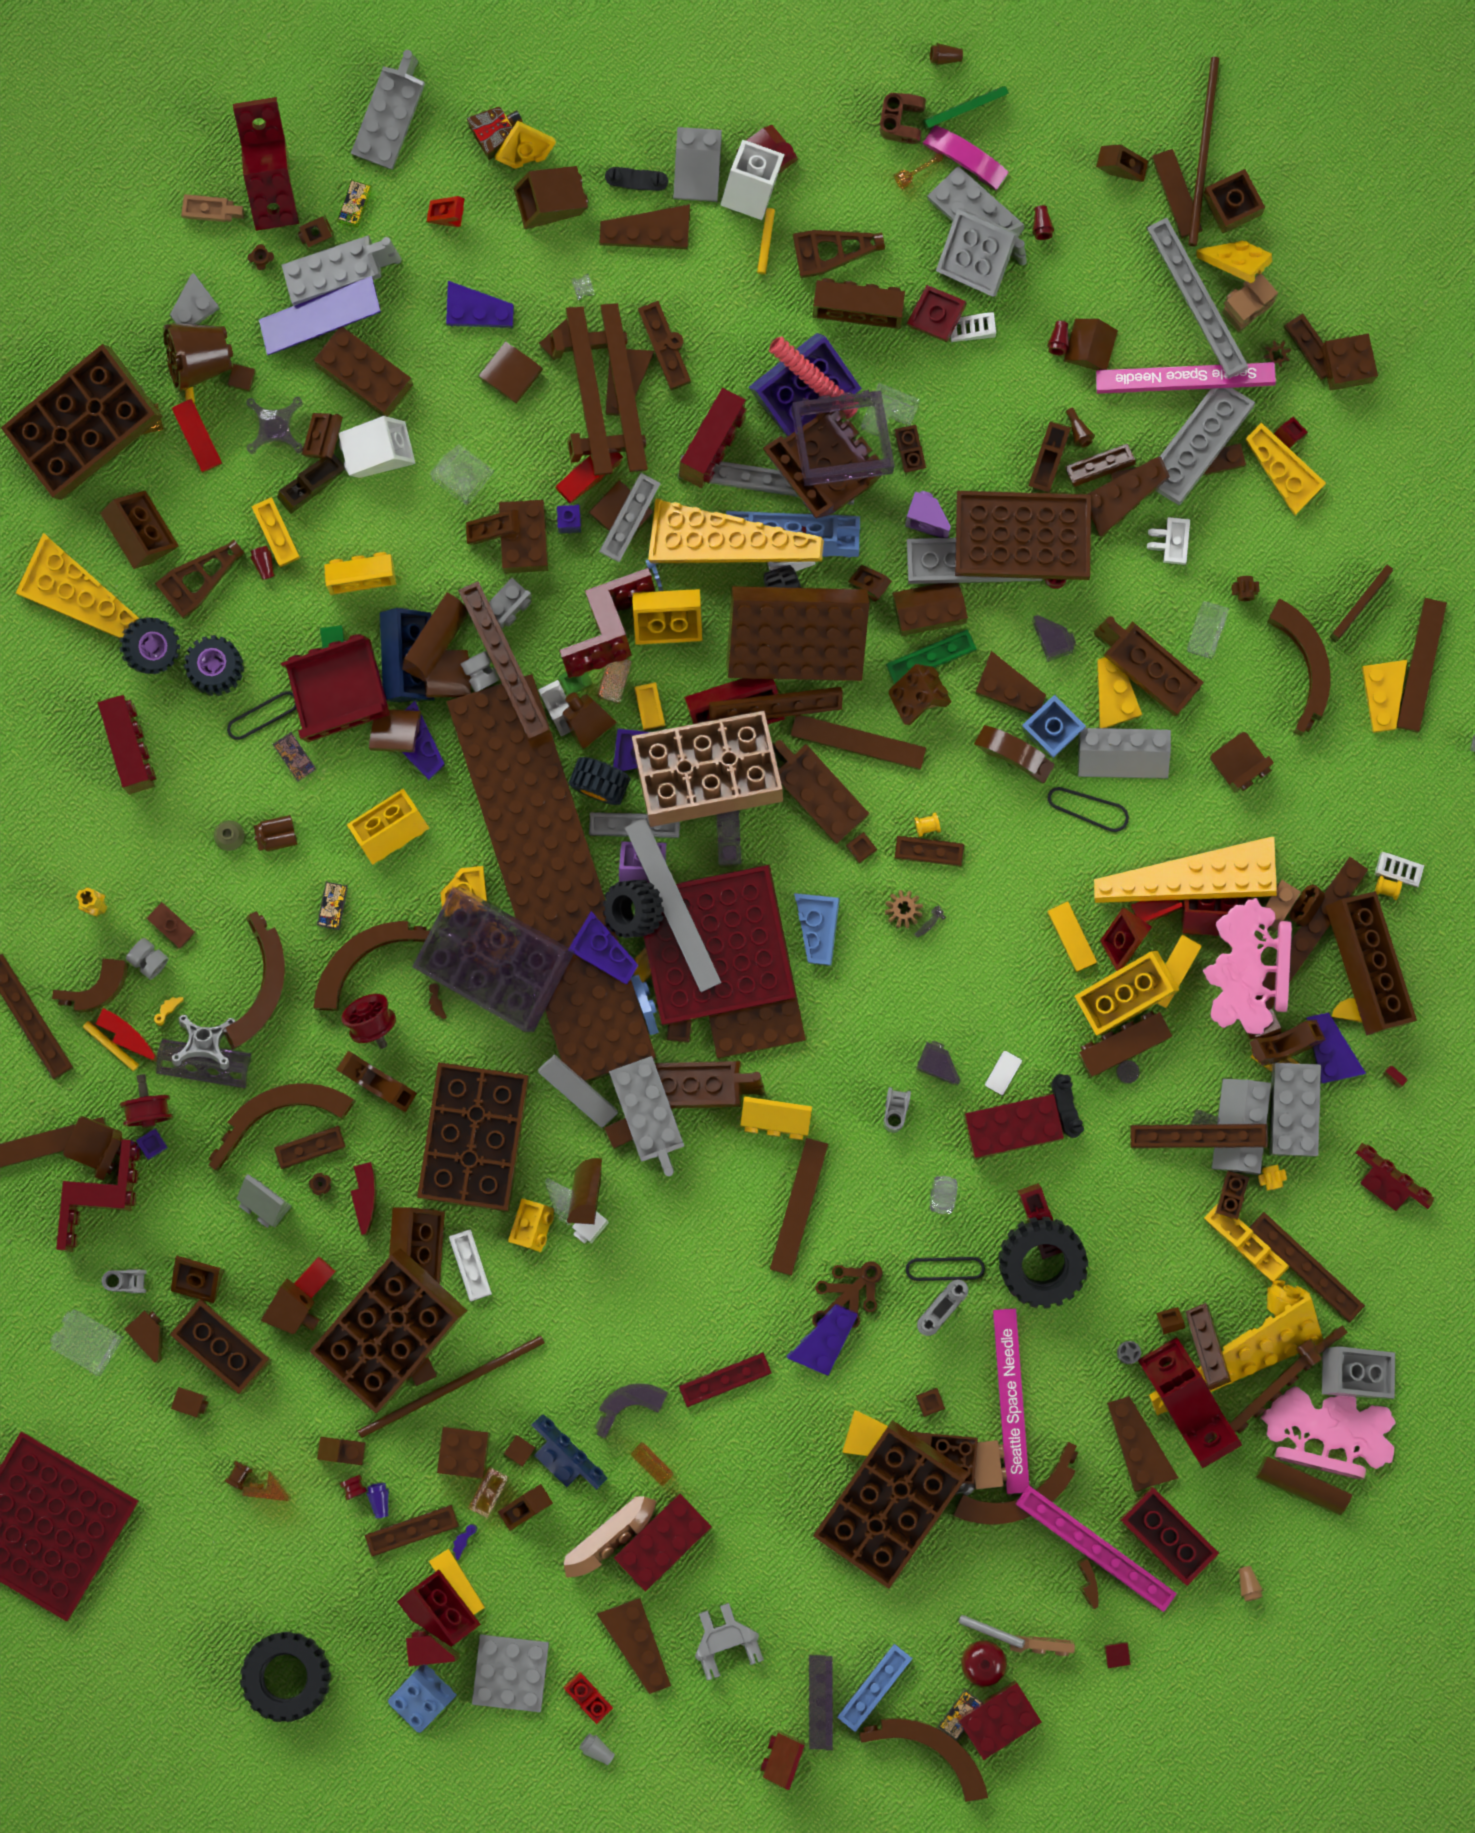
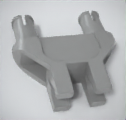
[917,1280,968,1336]
[695,1603,764,1680]

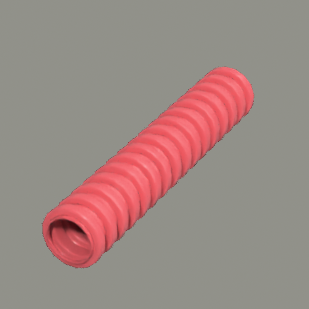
[769,336,859,419]

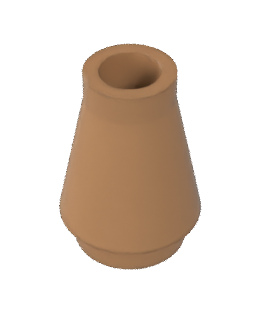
[1238,1566,1263,1602]

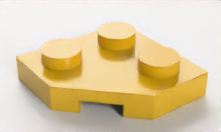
[495,121,556,169]
[440,866,488,916]

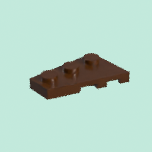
[606,349,654,416]
[975,651,1046,715]

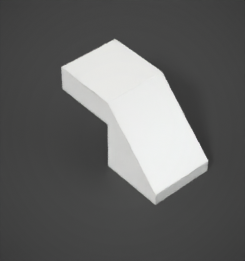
[538,680,570,736]

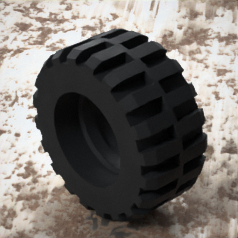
[998,1217,1088,1309]
[240,1632,331,1722]

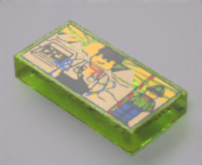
[337,179,372,228]

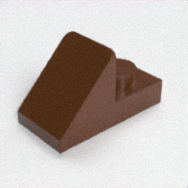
[848,564,892,602]
[317,1436,366,1465]

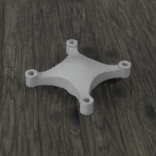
[172,1015,235,1070]

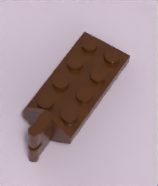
[1094,616,1204,716]
[772,740,870,844]
[655,1061,765,1109]

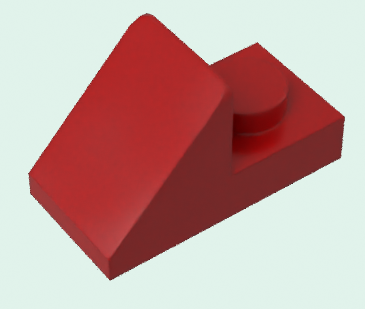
[426,196,465,227]

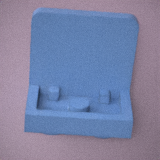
[388,1665,457,1733]

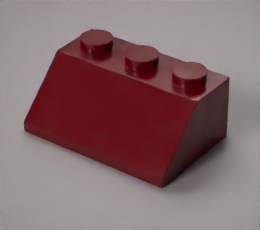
[1181,897,1252,936]
[406,1629,460,1667]

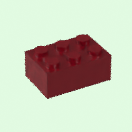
[957,1680,1042,1760]

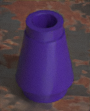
[366,1483,389,1518]

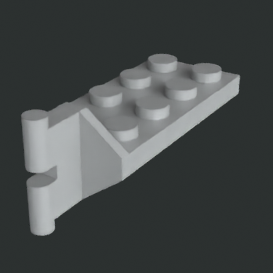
[351,50,425,170]
[927,166,1027,265]
[282,235,402,306]
[609,1056,684,1176]

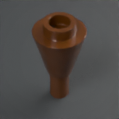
[1066,408,1095,448]

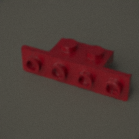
[1355,1143,1434,1211]

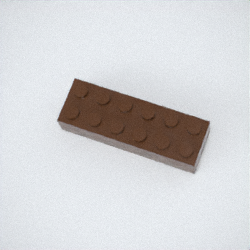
[1326,891,1417,1036]

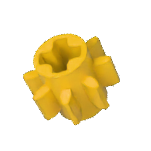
[1258,1165,1287,1191]

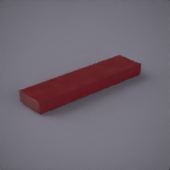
[679,1352,772,1407]

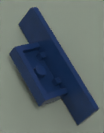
[531,1414,607,1490]

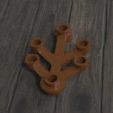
[812,1261,882,1328]

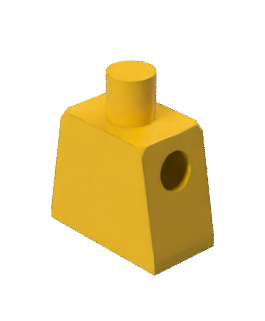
[842,1410,888,1456]

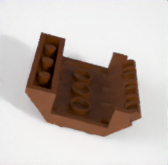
[763,404,885,519]

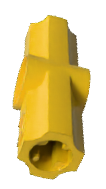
[76,888,107,917]

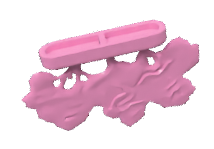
[1203,898,1291,1034]
[1261,1386,1396,1479]

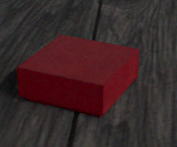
[1382,1065,1408,1088]

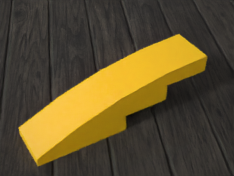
[1204,1205,1289,1283]

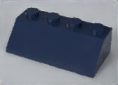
[380,608,435,703]

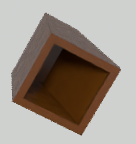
[514,166,588,229]

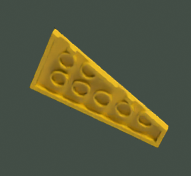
[16,533,139,639]

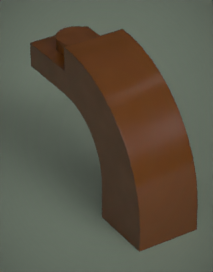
[974,725,1055,783]
[52,958,128,1012]
[1249,1020,1326,1066]
[336,1051,417,1112]

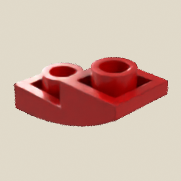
[294,1256,336,1298]
[563,1672,613,1724]

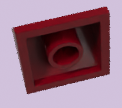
[1100,908,1152,971]

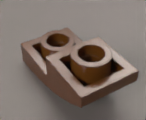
[894,424,926,473]
[1216,1171,1249,1220]

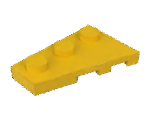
[1097,657,1142,728]
[1362,660,1407,733]

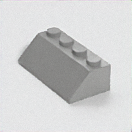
[1078,728,1171,779]
[1212,1079,1271,1175]

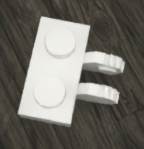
[1147,517,1190,565]

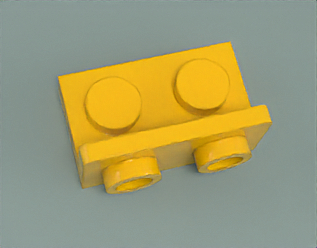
[508,1198,555,1252]

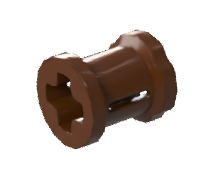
[225,1460,253,1490]

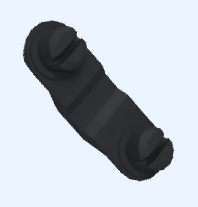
[605,167,668,191]
[1051,1074,1084,1138]

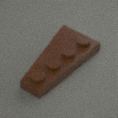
[599,204,690,250]
[1088,457,1170,537]
[1107,1396,1178,1491]
[597,1598,671,1694]

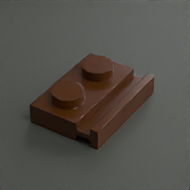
[302,413,343,459]

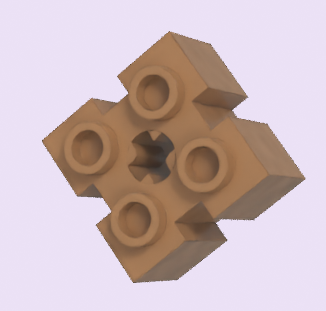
[1222,273,1278,332]

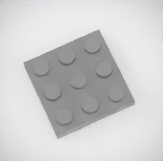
[936,208,1018,297]
[472,1634,549,1712]

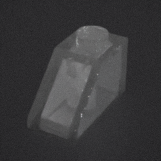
[545,1178,572,1226]

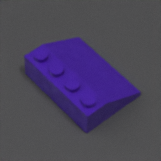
[748,333,862,437]

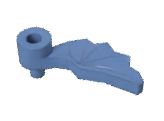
[645,559,663,591]

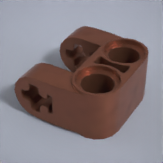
[880,93,926,144]

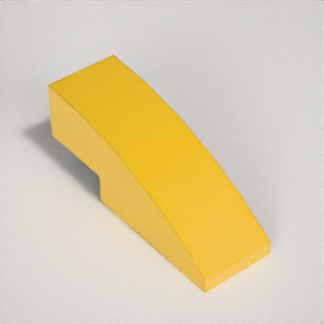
[1157,934,1202,1008]

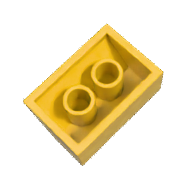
[324,552,397,595]
[347,788,430,865]
[740,1096,812,1140]

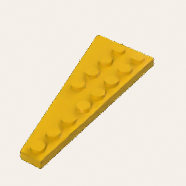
[648,499,824,563]
[1094,837,1277,903]
[1149,1293,1323,1415]

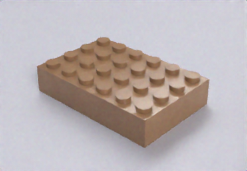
[632,711,783,827]

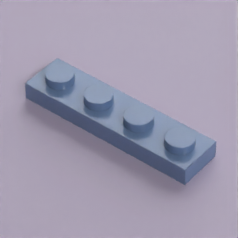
[837,1644,913,1732]

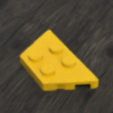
[1196,241,1272,283]

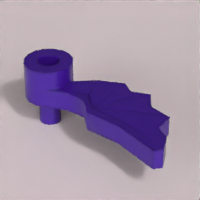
[453,1524,477,1560]

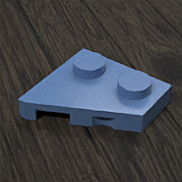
[631,975,659,1036]

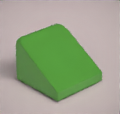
[559,672,593,695]

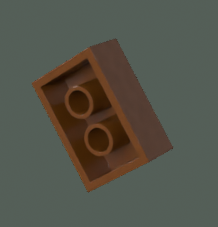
[499,500,549,574]

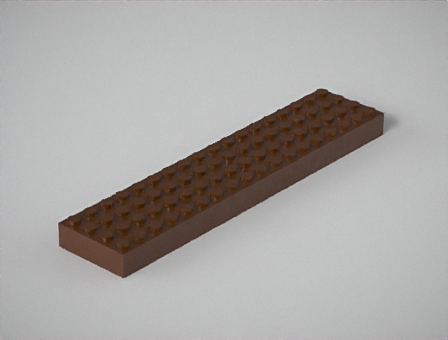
[447,674,657,1083]

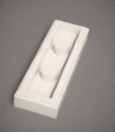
[449,1229,492,1302]

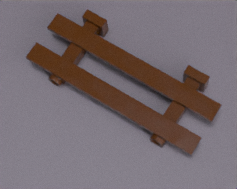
[549,303,648,475]

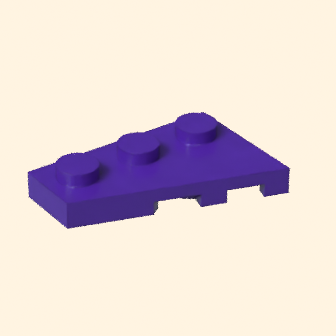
[446,281,514,328]
[613,729,650,771]
[786,1304,858,1376]

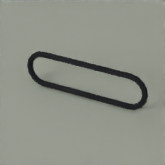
[227,691,296,740]
[906,1257,985,1281]

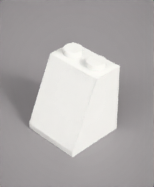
[721,140,784,220]
[338,416,415,478]

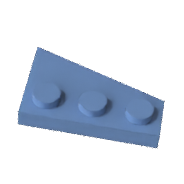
[794,893,840,966]

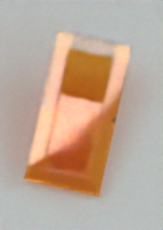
[242,1471,291,1501]

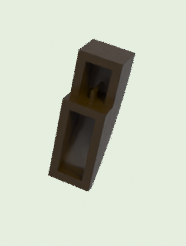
[277,453,345,514]

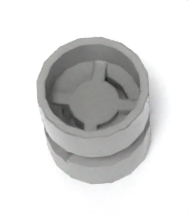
[460,651,500,692]
[126,938,169,980]

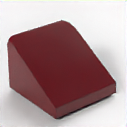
[1274,417,1308,449]
[1104,1642,1131,1668]

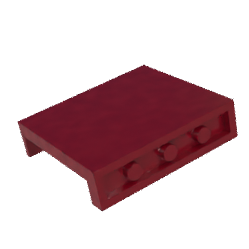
[281,634,390,742]

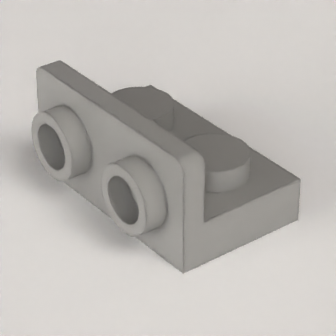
[489,578,532,629]

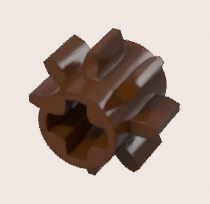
[1264,339,1291,367]
[1232,576,1260,602]

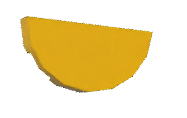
[1331,998,1362,1022]

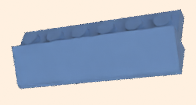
[726,511,860,557]

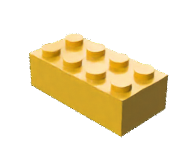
[1075,951,1179,1036]

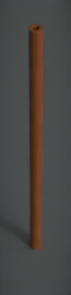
[1188,57,1220,247]
[358,1335,545,1438]

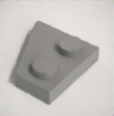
[170,273,220,325]

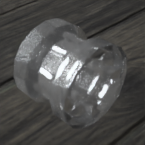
[571,274,595,300]

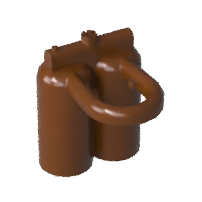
[254,815,298,851]

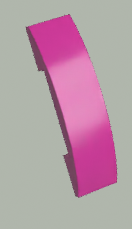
[923,125,1009,191]

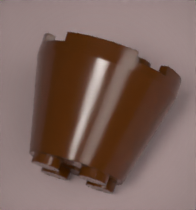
[163,323,233,391]

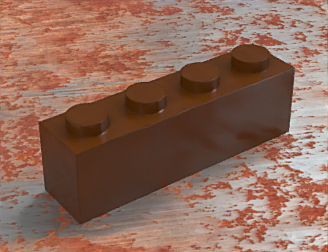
[1077,1011,1172,1078]

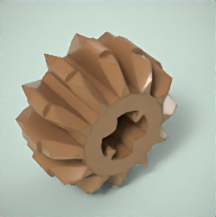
[885,890,923,929]

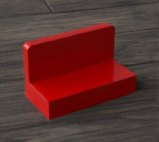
[1131,900,1183,923]

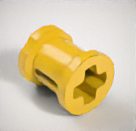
[914,812,941,837]
[1375,875,1402,901]

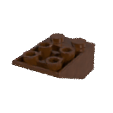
[909,1431,978,1484]

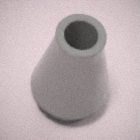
[579,1733,615,1765]

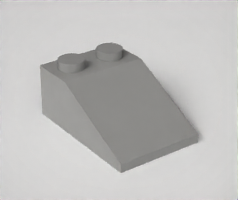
[673,127,722,202]
[237,1174,291,1228]
[1322,1347,1395,1399]

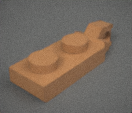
[181,194,245,222]
[1010,1635,1075,1656]

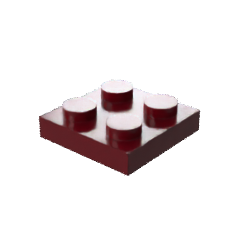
[907,285,967,343]

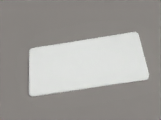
[985,1051,1022,1095]

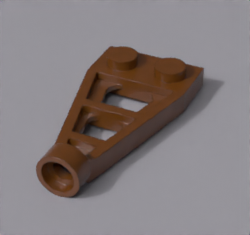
[793,230,885,278]
[155,539,245,619]

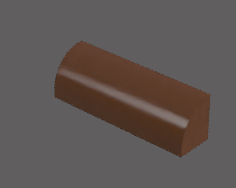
[402,592,468,682]
[567,1158,602,1225]
[1255,1456,1353,1515]

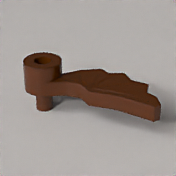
[429,983,447,1019]

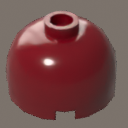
[961,1640,1007,1687]

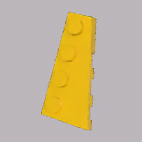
[1245,423,1326,516]

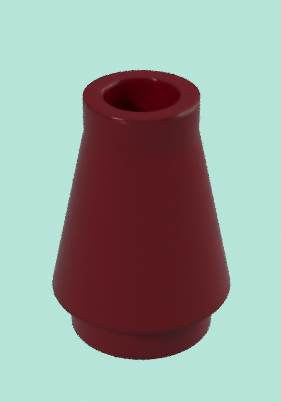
[1032,205,1054,240]
[1047,321,1069,356]
[250,546,275,580]

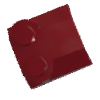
[737,125,798,174]

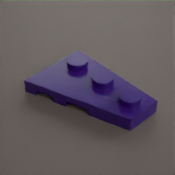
[402,701,445,780]
[568,911,638,985]
[1305,1012,1366,1084]

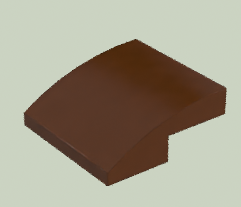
[479,341,543,404]
[588,480,653,531]
[424,650,471,697]
[369,710,421,753]
[1076,1558,1099,1609]

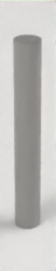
[959,1615,1025,1649]

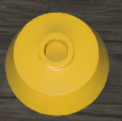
[1267,1280,1310,1317]

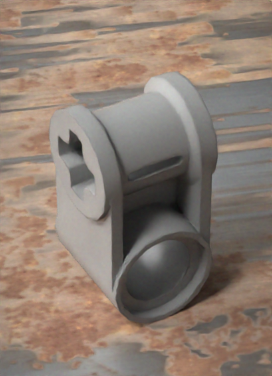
[884,1087,911,1133]
[102,1270,147,1293]

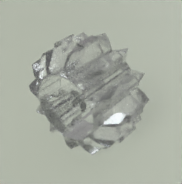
[930,1176,958,1214]

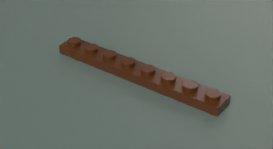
[458,581,550,742]
[1256,857,1369,1010]

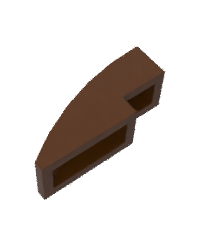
[1028,420,1071,493]

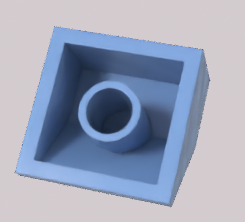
[1022,695,1086,758]

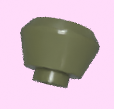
[214,820,245,851]

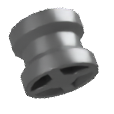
[1117,1341,1141,1364]

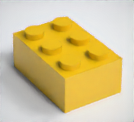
[632,589,703,645]

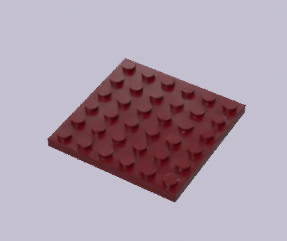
[644,865,795,1026]
[0,1431,139,1622]

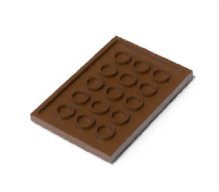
[955,491,1091,580]

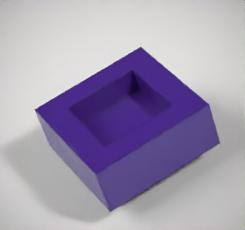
[136,1128,168,1160]

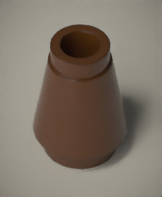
[930,43,963,65]

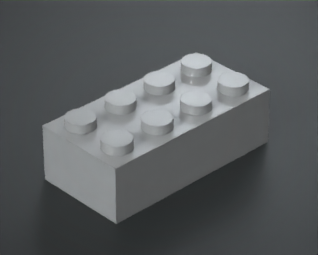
[1269,1063,1321,1157]

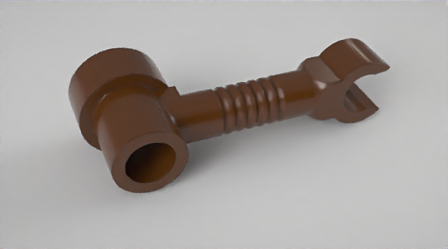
[1296,1325,1348,1366]

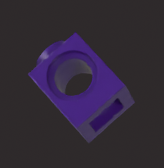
[557,505,581,534]

